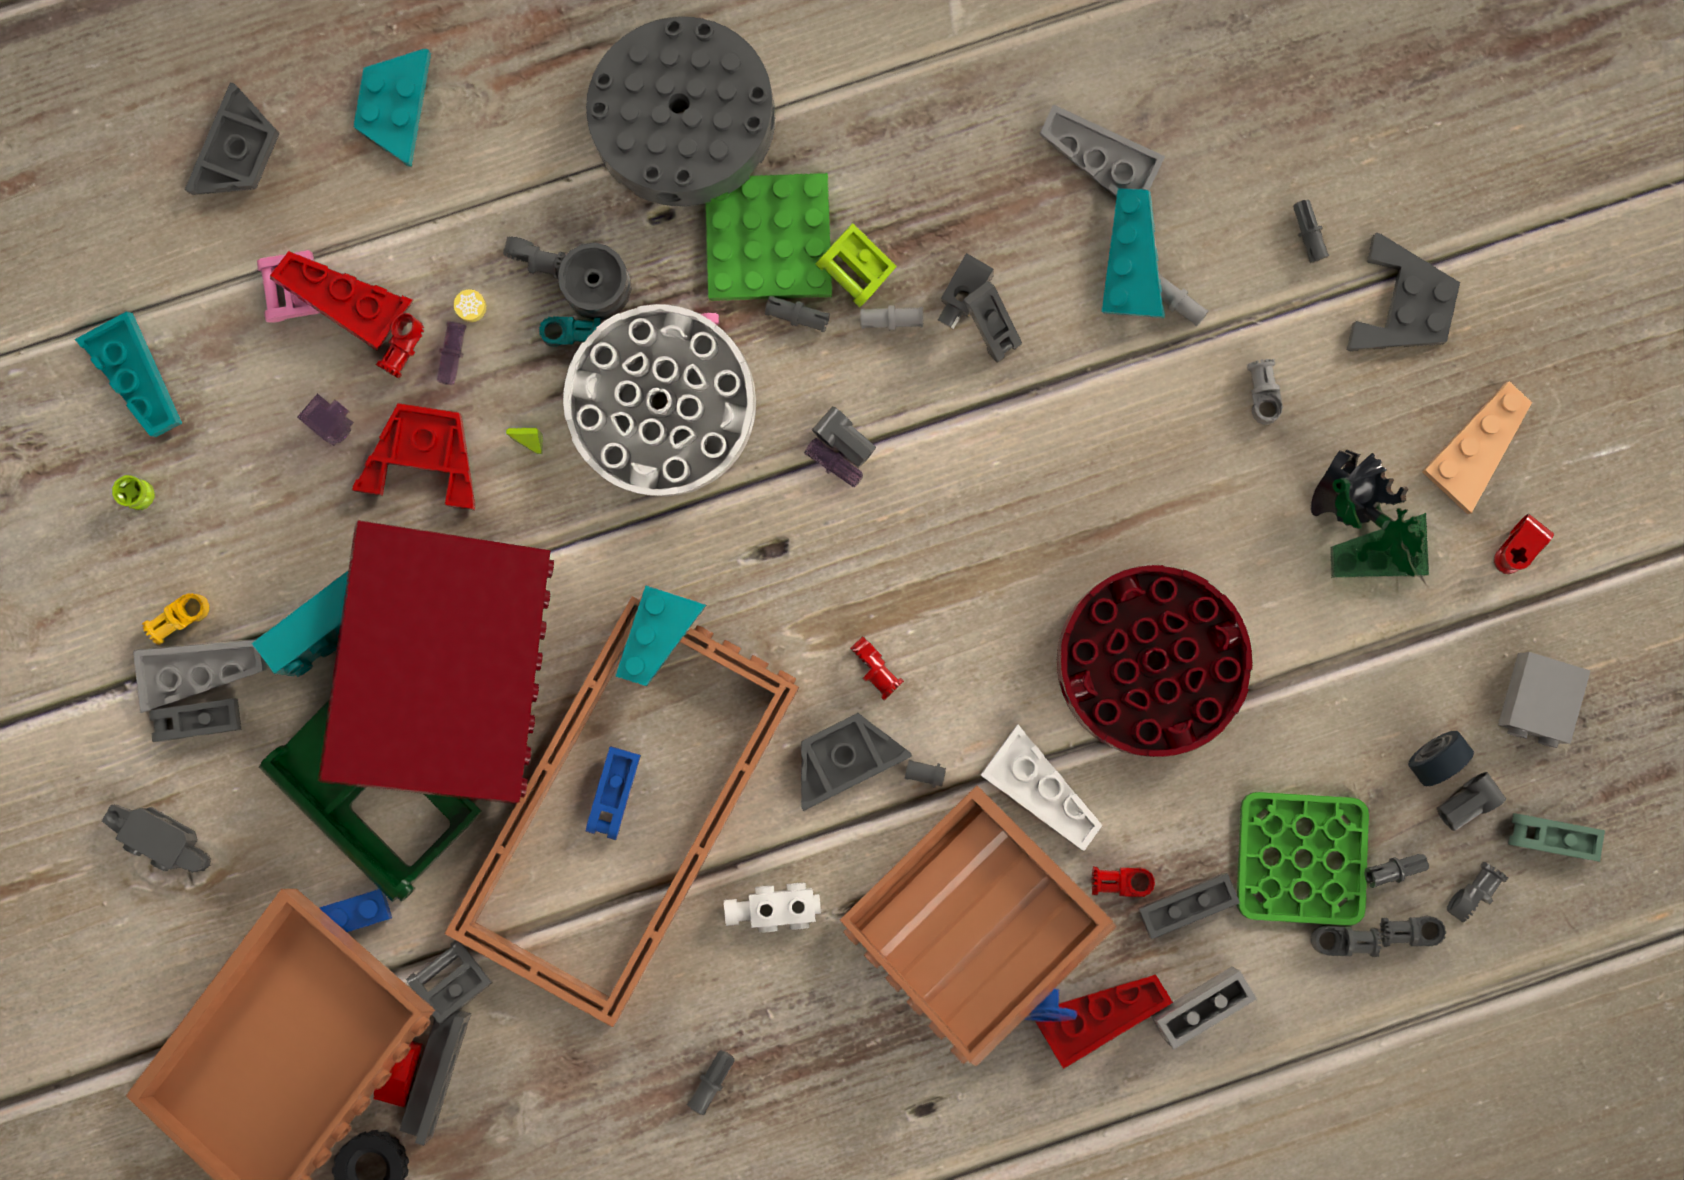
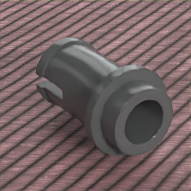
[905,759,946,788]

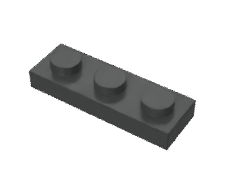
[1138,873,1240,939]

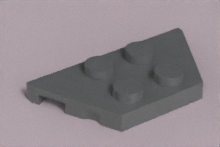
[185,82,280,195]
[801,713,912,811]

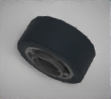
[1408,731,1474,786]

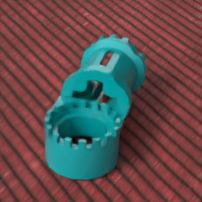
[539,316,601,347]

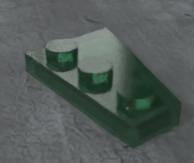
[1330,513,1429,578]

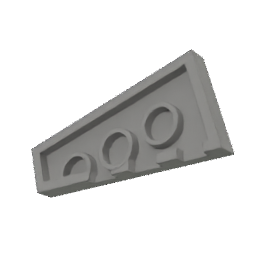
[1040,104,1165,198]

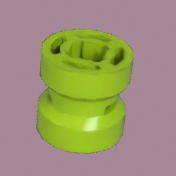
[112,475,155,510]

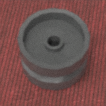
[558,243,632,320]

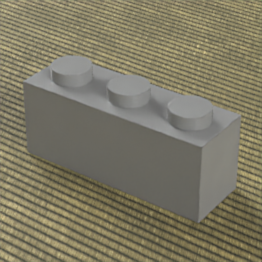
[1151,967,1257,1049]

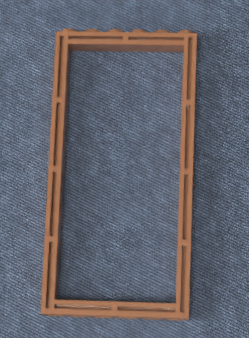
[445,596,799,1027]

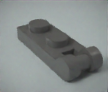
[963,281,1022,363]
[149,698,242,743]

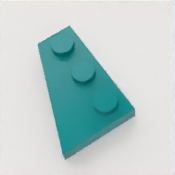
[615,585,707,686]

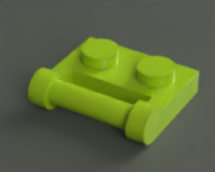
[815,223,897,307]

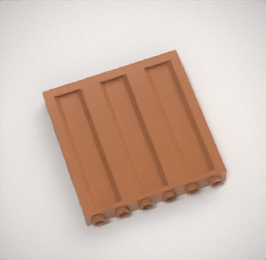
[840,786,1117,1066]

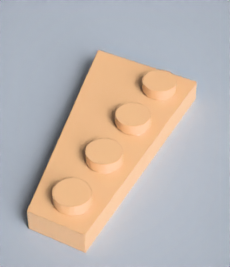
[1422,381,1532,514]

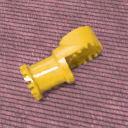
[142,593,209,645]

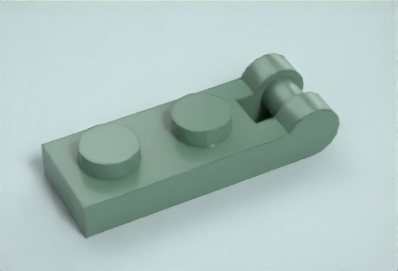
[1508,813,1605,862]

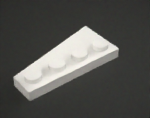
[981,724,1103,851]

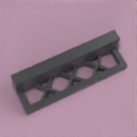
[399,1010,472,1146]

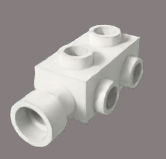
[724,883,821,933]

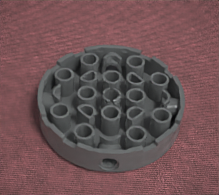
[586,17,776,206]

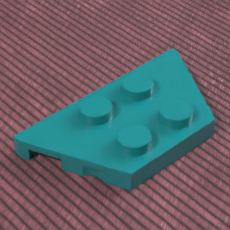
[353,49,431,167]

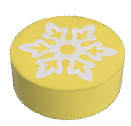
[454,289,487,322]

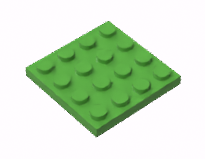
[706,173,832,301]

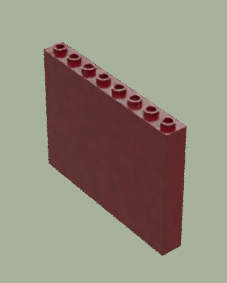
[318,520,554,804]

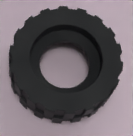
[332,1130,409,1180]

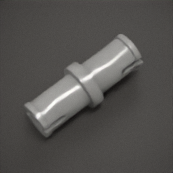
[1159,274,1209,327]
[861,305,923,330]

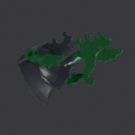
[1311,449,1426,577]

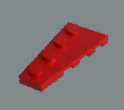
[270,251,413,351]

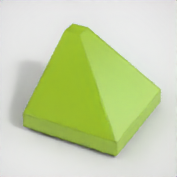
[506,428,543,454]

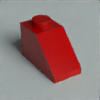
[373,1041,423,1107]

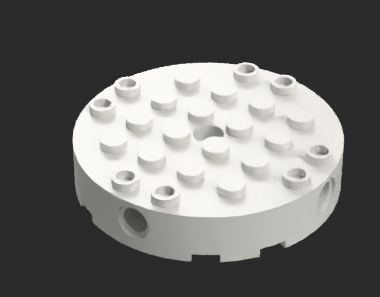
[563,305,756,496]

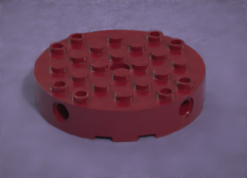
[1057,565,1253,757]

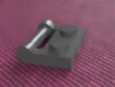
[406,940,492,1025]

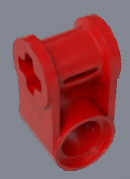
[1494,514,1554,574]

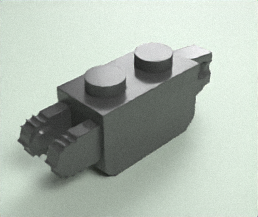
[102,804,211,873]

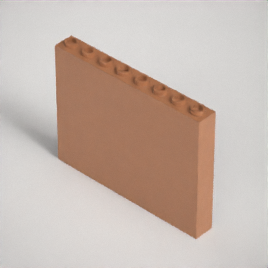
[126,889,435,1180]

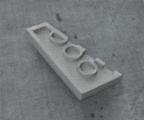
[133,639,266,713]

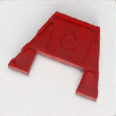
[352,403,476,510]

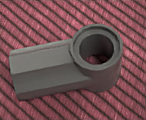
[812,406,876,468]
[1436,772,1506,831]

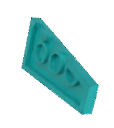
[1102,188,1165,318]

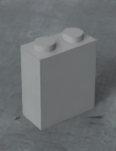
[1498,652,1590,748]

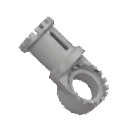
[1247,359,1283,425]

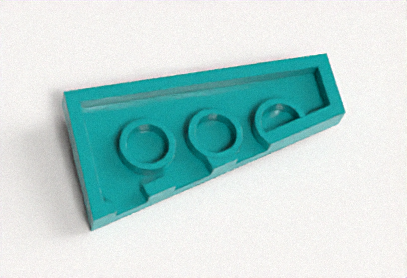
[75,311,183,437]

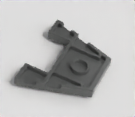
[1347,233,1460,351]

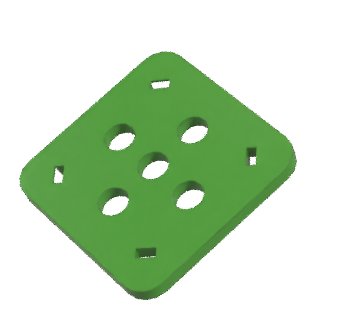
[1237,792,1369,925]

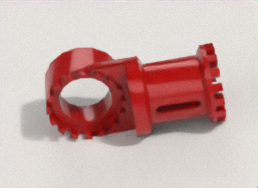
[376,313,424,379]
[850,636,904,701]
[1091,866,1155,897]

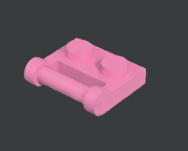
[257,250,320,323]

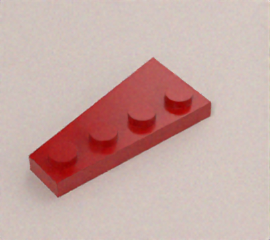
[1035,974,1173,1069]

